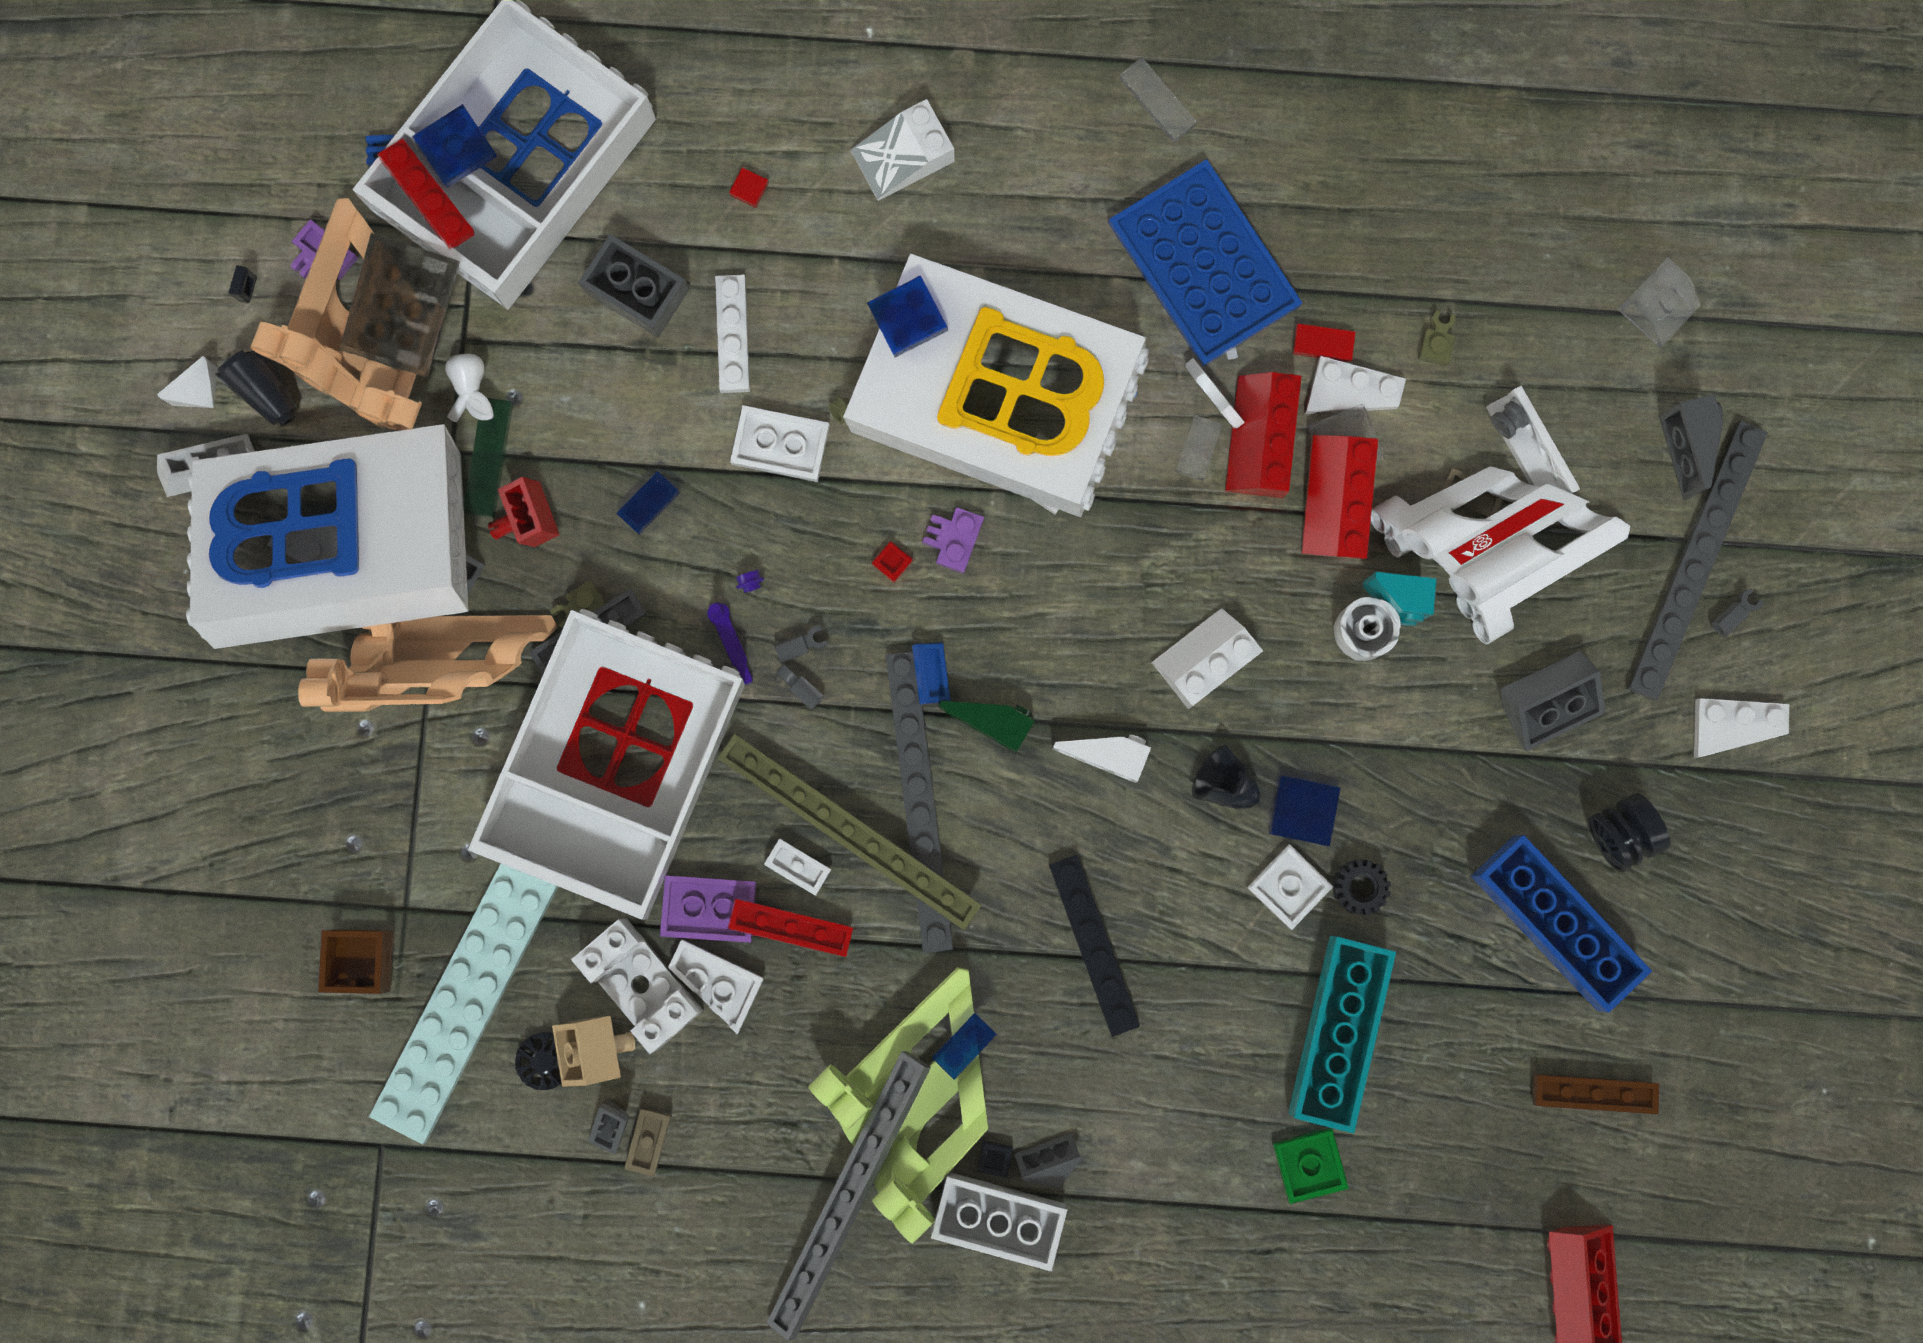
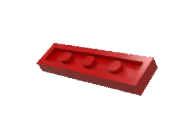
[377,139,475,249]
[727,899,854,957]

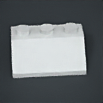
[1152,608,1263,709]

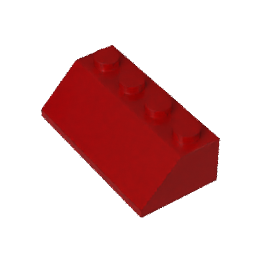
[1225,372,1302,498]
[1301,435,1378,559]
[1547,1225,1622,1343]

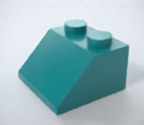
[1363,572,1437,626]

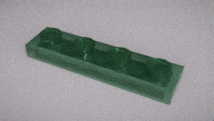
[464,398,513,518]

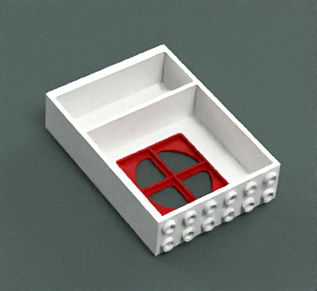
[468,608,745,920]

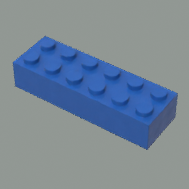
[1471,835,1652,1013]

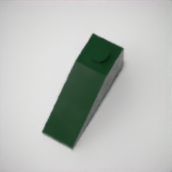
[939,701,1035,754]

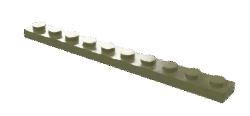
[718,734,982,930]

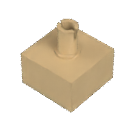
[552,1016,635,1087]

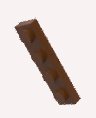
[1533,1074,1659,1114]

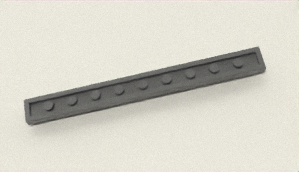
[1626,421,1768,701]
[886,651,953,953]
[767,1051,931,1341]

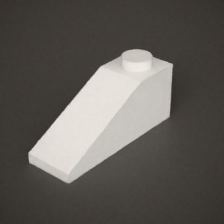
[157,434,255,497]
[1052,734,1151,783]

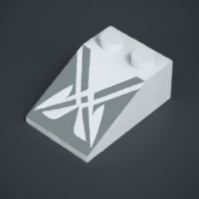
[851,99,954,201]

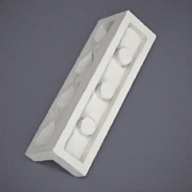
[1486,386,1580,494]

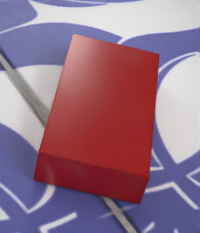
[1292,324,1356,363]

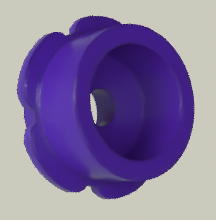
[736,570,764,593]

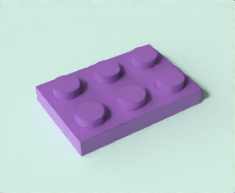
[660,875,757,943]

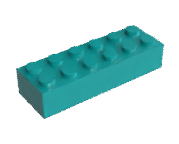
[1288,936,1396,1134]

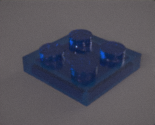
[412,104,497,188]
[867,275,949,358]
[1269,776,1341,847]

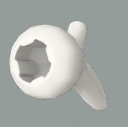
[445,354,494,422]

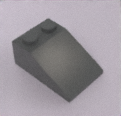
[1659,394,1723,500]

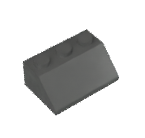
[1500,651,1605,751]

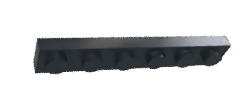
[1049,855,1140,1037]

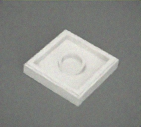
[1247,844,1333,930]

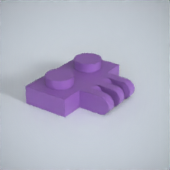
[291,219,358,280]
[922,507,984,574]

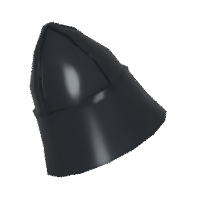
[1192,744,1260,809]

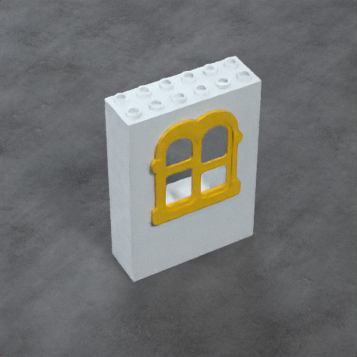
[843,253,1149,517]

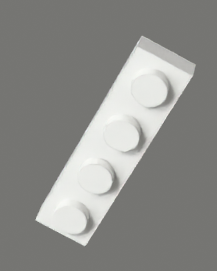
[715,275,750,393]

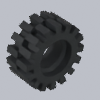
[1332,860,1391,915]

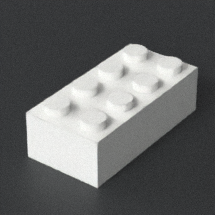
[931,1172,1067,1272]

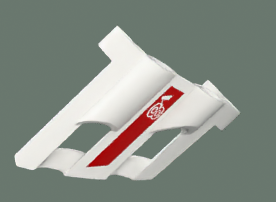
[1371,466,1630,644]

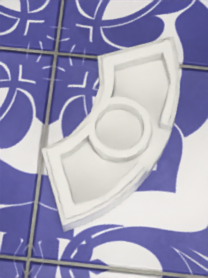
[1185,358,1245,429]

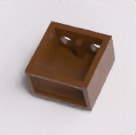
[318,929,393,994]

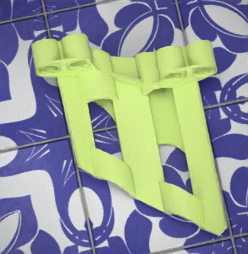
[808,967,988,1244]

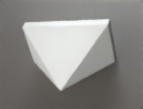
[157,356,218,408]

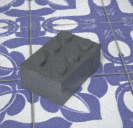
[578,234,690,338]

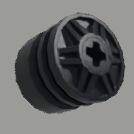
[1588,793,1671,873]

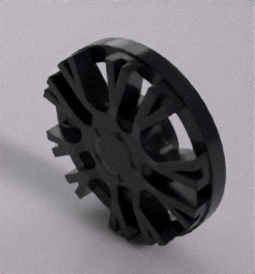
[515,1032,562,1090]

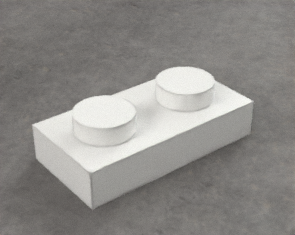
[764,839,832,896]

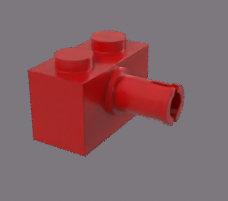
[488,477,560,547]

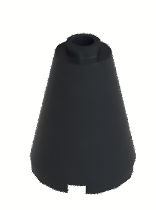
[215,350,297,426]

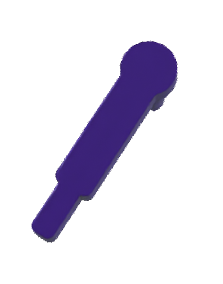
[707,602,753,685]

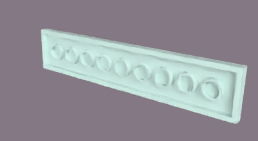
[369,864,559,1145]

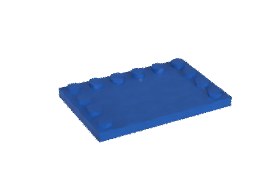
[1108,159,1302,367]

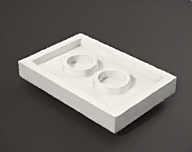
[730,405,830,482]

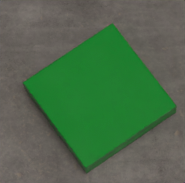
[1272,1127,1349,1204]

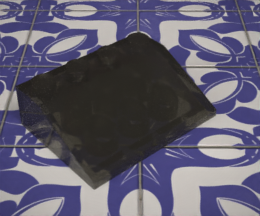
[339,233,460,377]

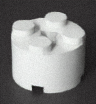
[1333,597,1401,661]

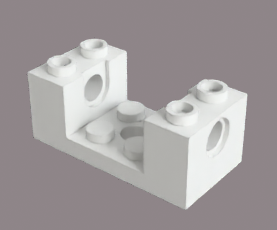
[571,918,704,1054]

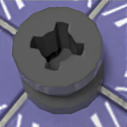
[1491,401,1529,439]

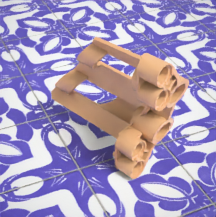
[250,198,434,431]
[298,615,558,712]

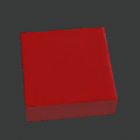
[729,167,769,208]
[871,541,913,583]

